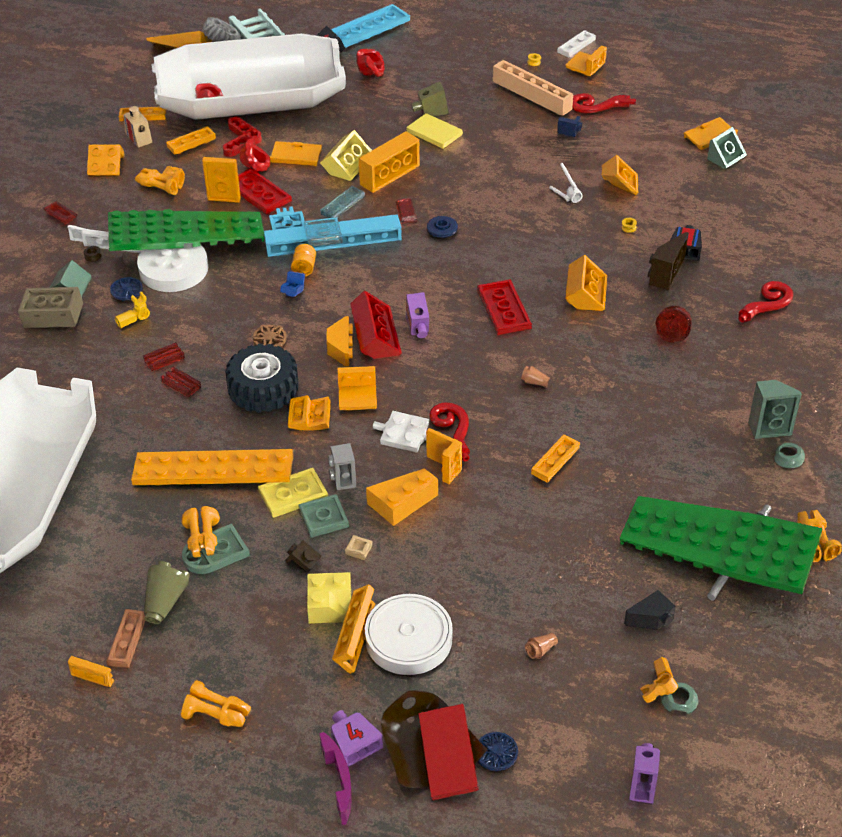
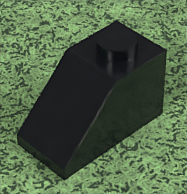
[624,590,676,630]

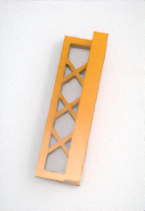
[332,584,376,674]

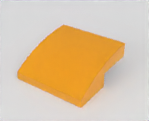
[288,395,331,430]

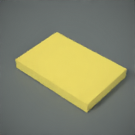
[407,113,463,149]
[258,468,328,518]

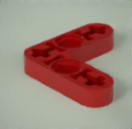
[222,117,262,157]

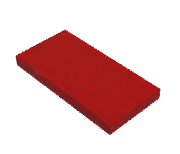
[238,168,292,215]
[477,279,532,335]
[419,704,479,800]

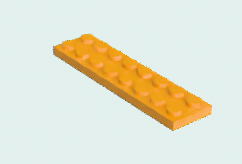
[131,449,293,485]

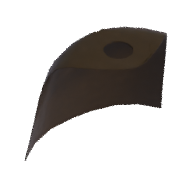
[381,690,487,788]

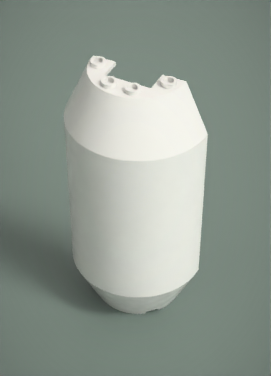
[151,33,346,120]
[0,368,96,573]

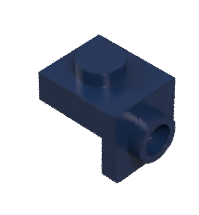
[557,116,582,137]

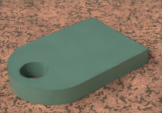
[182,523,250,574]

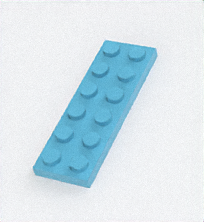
[331,4,410,48]

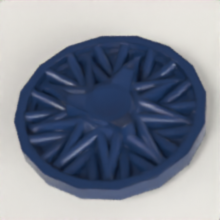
[427,216,458,238]
[110,277,143,301]
[478,732,518,771]

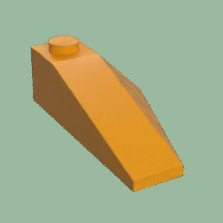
[146,31,212,49]

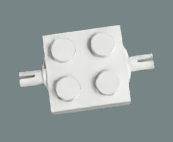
[373,411,429,453]

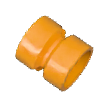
[291,244,316,276]

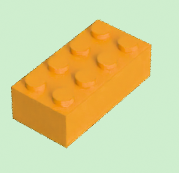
[359,131,420,193]

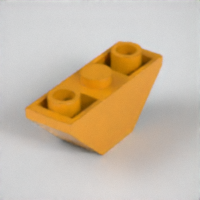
[326,316,353,367]

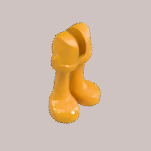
[135,168,185,195]
[181,506,220,558]
[797,510,842,562]
[181,680,251,727]

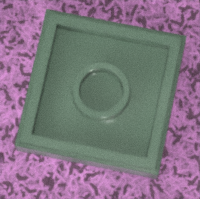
[298,494,349,538]

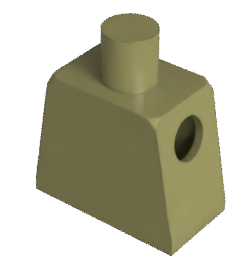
[411,82,449,116]

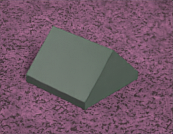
[707,127,747,169]
[49,260,92,297]

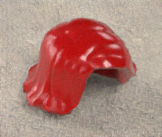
[356,49,385,77]
[195,83,223,99]
[239,138,271,172]

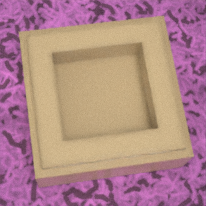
[345,535,372,560]

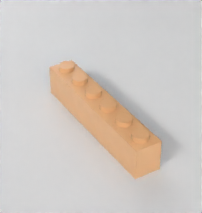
[493,60,573,116]

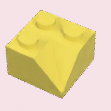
[307,572,351,624]

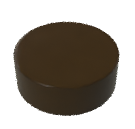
[83,246,101,262]

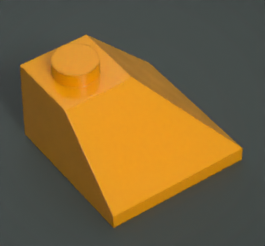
[601,155,638,195]

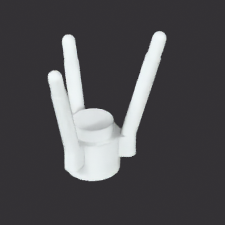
[549,163,583,203]

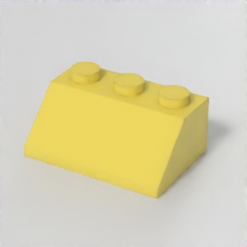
[320,130,372,181]

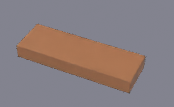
[106,609,146,668]

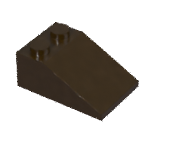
[647,232,689,290]

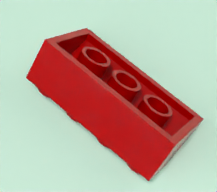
[350,290,402,359]

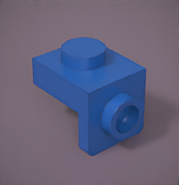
[280,271,305,297]

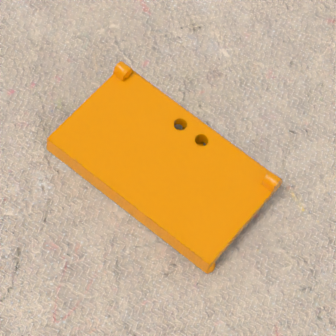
[683,117,738,150]
[270,141,322,166]

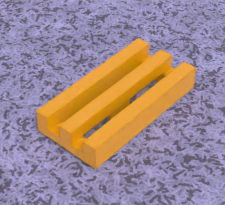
[67,656,114,687]

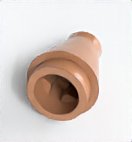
[521,366,550,387]
[525,632,558,659]

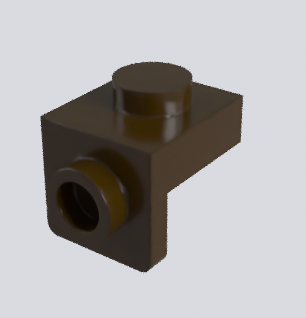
[285,540,321,573]

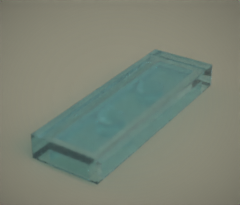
[320,186,365,220]

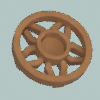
[252,324,287,347]

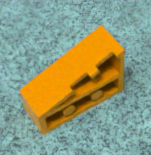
[366,468,438,526]

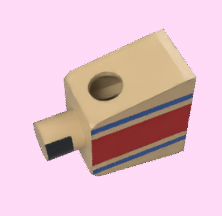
[124,106,152,148]

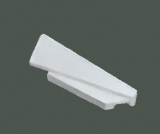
[68,225,142,253]

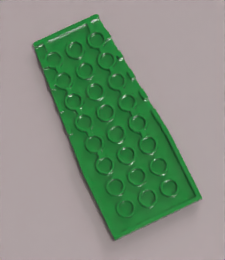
[108,209,265,251]
[620,496,822,594]

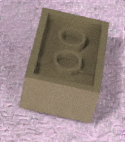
[18,287,83,328]

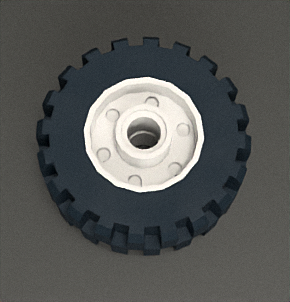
[225,344,299,413]

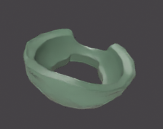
[774,443,805,468]
[661,682,698,714]

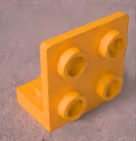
[566,45,607,76]
[87,145,124,176]
[338,366,377,410]
[426,428,462,484]

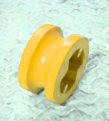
[527,53,541,66]
[622,218,637,233]

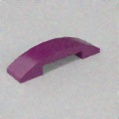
[319,732,352,825]

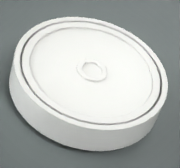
[137,243,208,292]
[365,594,452,675]

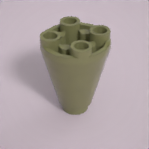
[144,561,190,624]

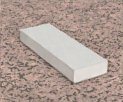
[557,30,596,58]

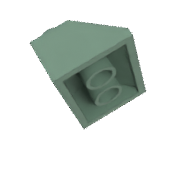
[748,380,802,439]

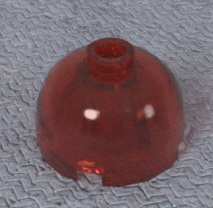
[655,305,692,343]

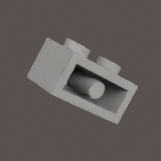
[328,443,356,491]

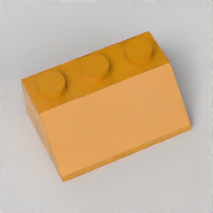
[565,254,607,311]

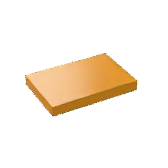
[202,157,241,203]

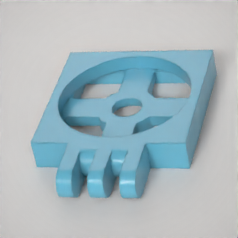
[269,206,306,230]

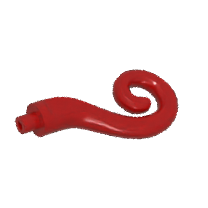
[572,93,636,113]
[738,281,793,322]
[429,402,470,462]

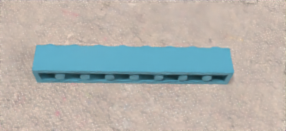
[264,214,402,257]

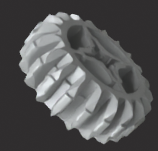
[202,17,241,42]

